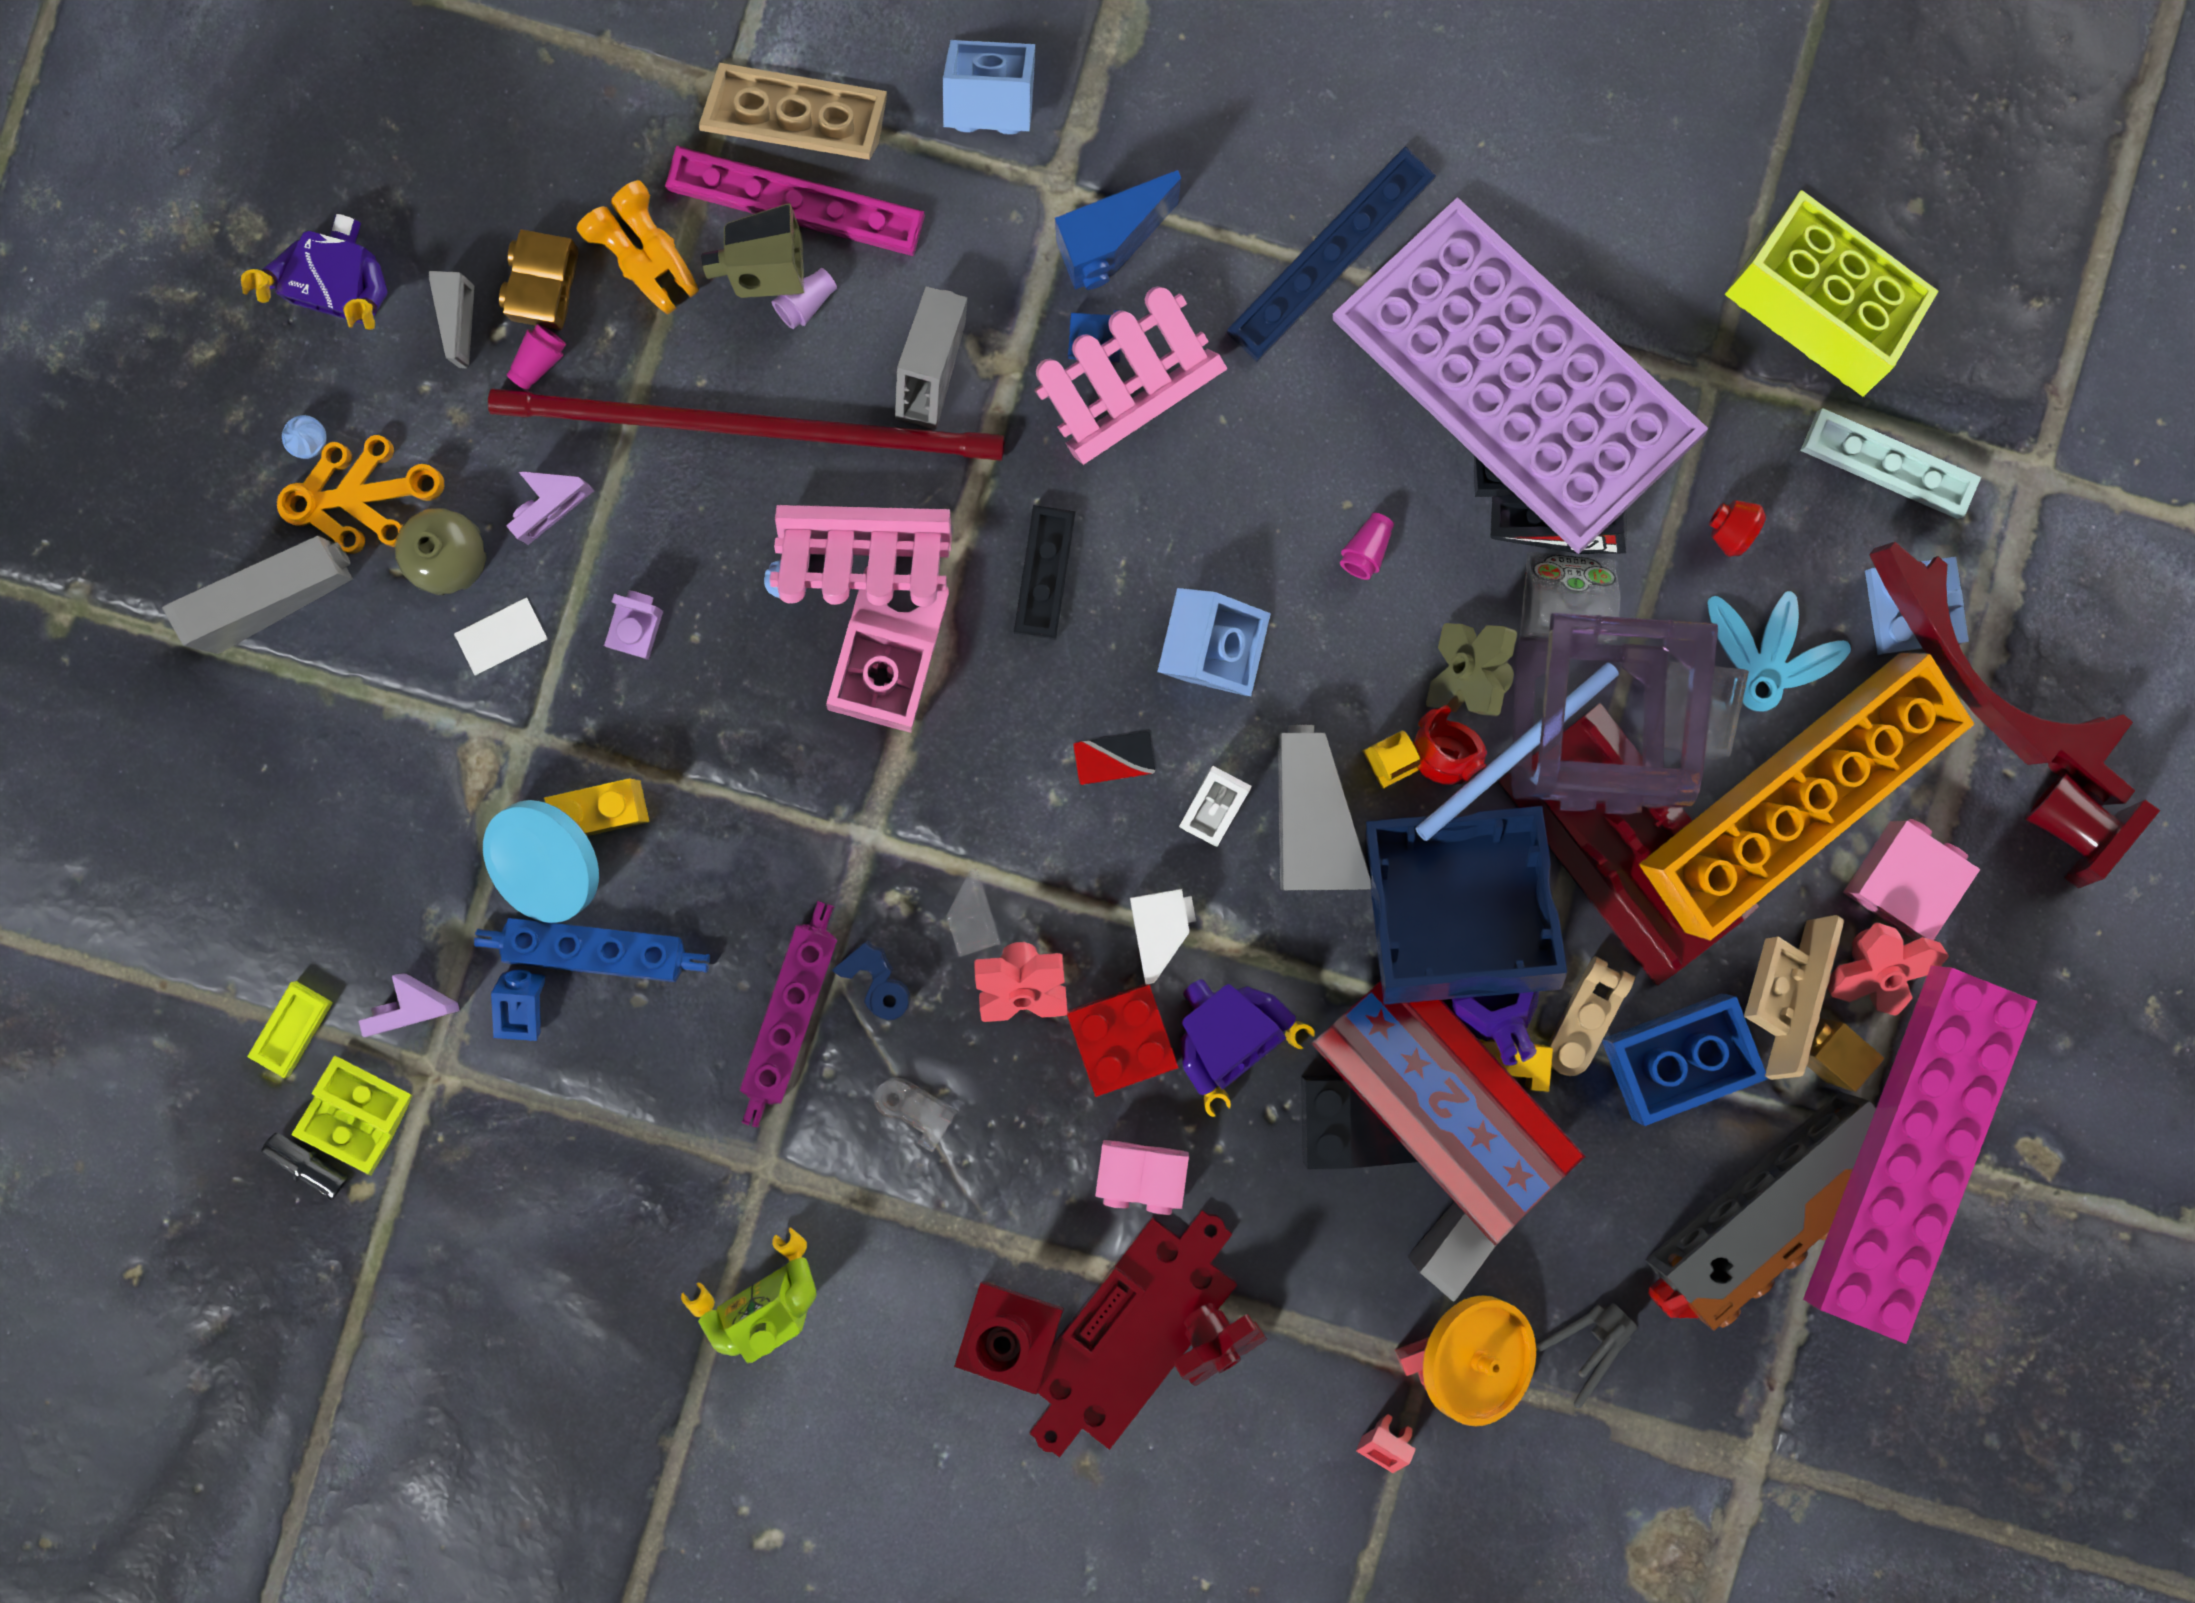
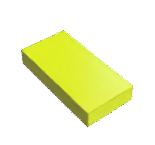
[247,981,333,1078]

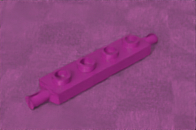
[739,901,837,1128]

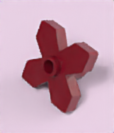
[1173,1303,1267,1386]

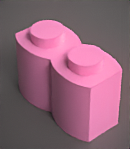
[1095,1140,1189,1215]

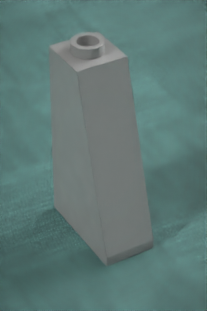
[162,536,353,654]
[1278,725,1371,890]
[1407,1202,1496,1302]

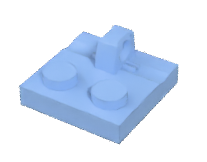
[1865,557,1969,655]

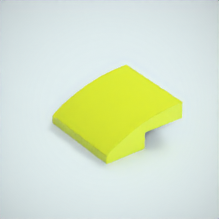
[291,1055,412,1176]

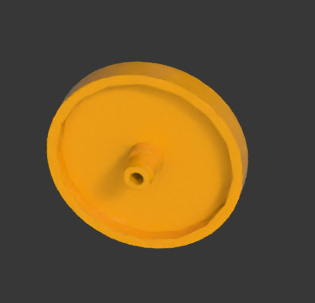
[1423,1295,1536,1426]

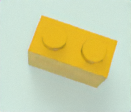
[544,778,649,836]

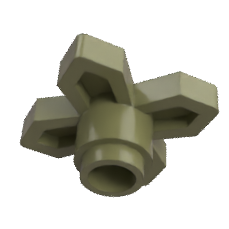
[1426,623,1517,716]

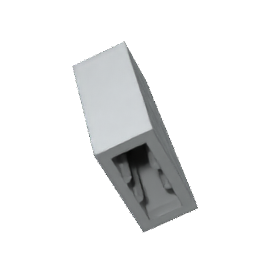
[895,286,968,430]

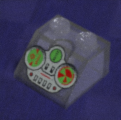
[1520,551,1621,645]

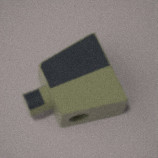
[701,203,804,298]

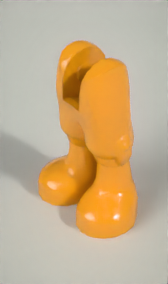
[576,180,699,315]

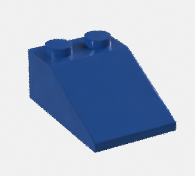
[1055,170,1181,290]

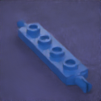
[474,918,710,982]

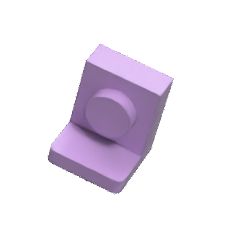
[604,590,663,660]

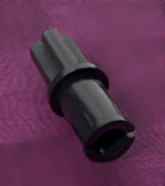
[261,1133,348,1200]

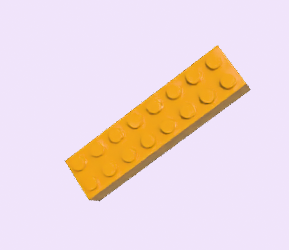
[1639,653,1974,940]

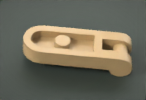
[1547,956,1635,1076]

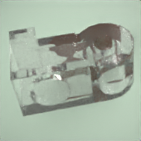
[874,1078,958,1152]

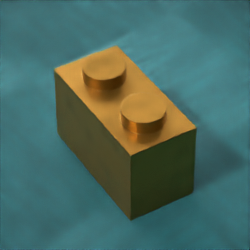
[1807,1018,1885,1092]

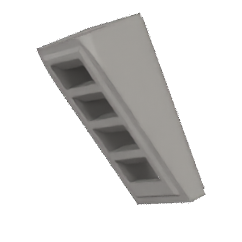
[429,271,474,368]

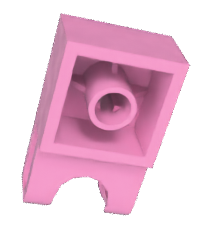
[826,566,949,733]

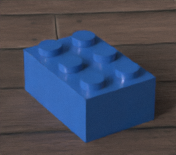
[1602,993,1768,1126]

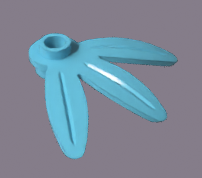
[1707,591,1851,711]

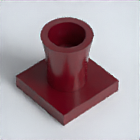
[2024,772,2161,889]
[954,1281,1064,1395]

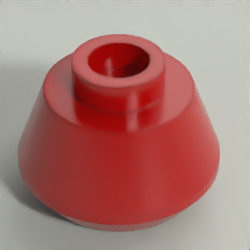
[1708,500,1766,557]

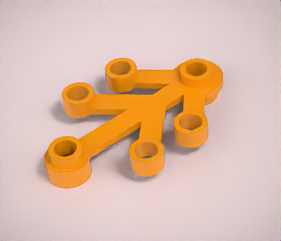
[277,435,444,554]

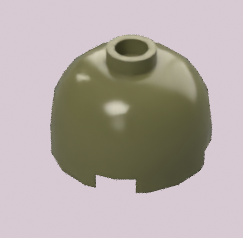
[395,508,487,595]

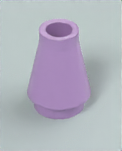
[772,268,837,329]

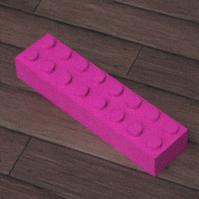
[1803,965,2037,1344]

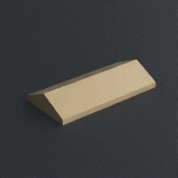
[699,63,887,160]

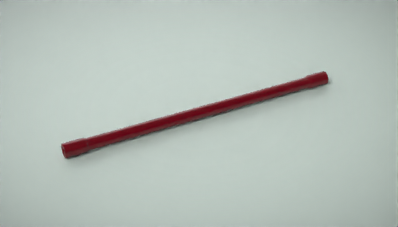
[488,388,1005,461]

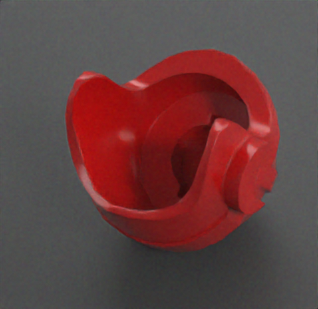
[1413,705,1487,785]

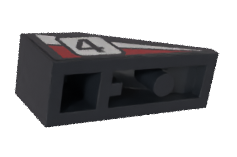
[1490,495,1627,554]

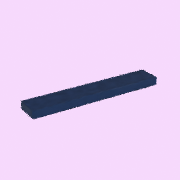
[1227,146,1436,362]

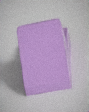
[506,472,594,545]
[358,973,460,1037]

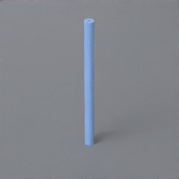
[1415,662,1619,841]

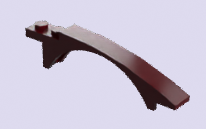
[1869,542,2135,806]

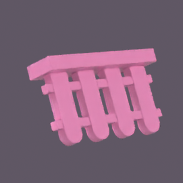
[1034,286,1227,465]
[770,505,952,607]

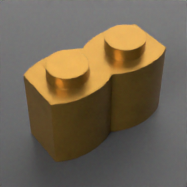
[499,229,578,330]

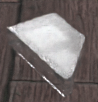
[946,868,1001,957]

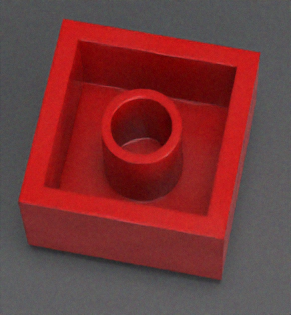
[1067,983,1178,1097]

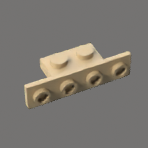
[1744,915,1844,1080]

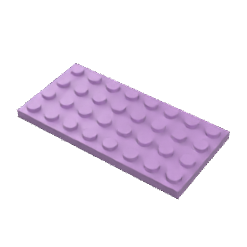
[1333,197,1708,554]

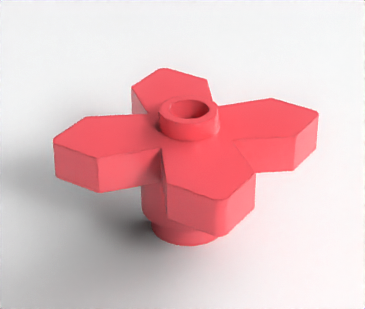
[1827,923,1949,1016]
[974,942,1067,1022]

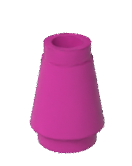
[506,323,566,390]
[1340,513,1394,580]

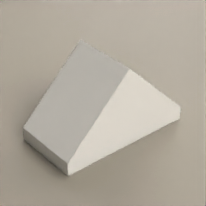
[1179,766,1252,847]

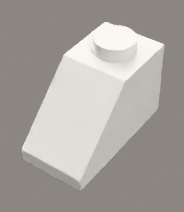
[1130,889,1196,985]

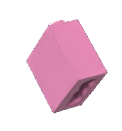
[1843,819,1980,940]

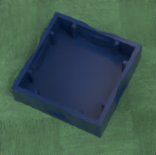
[1365,806,1567,1004]

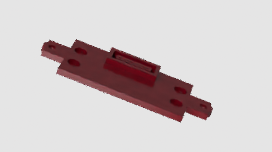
[1029,1209,1237,1458]

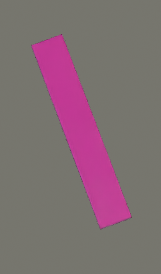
[665,146,925,256]

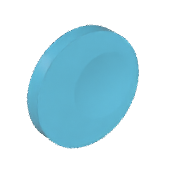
[483,800,599,923]

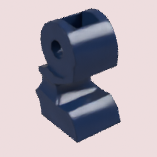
[831,940,911,1020]

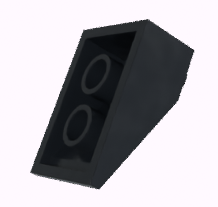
[1301,1075,1418,1169]

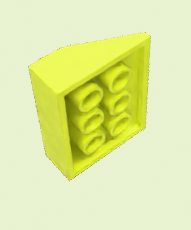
[1724,190,1939,397]

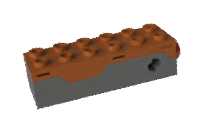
[1645,1092,1876,1330]

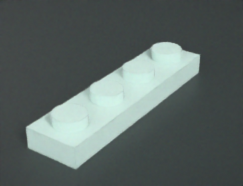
[1800,408,1981,519]

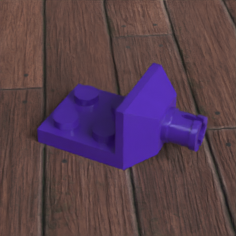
[1452,992,1539,1065]

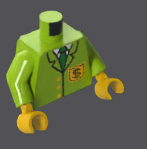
[681,1227,817,1363]

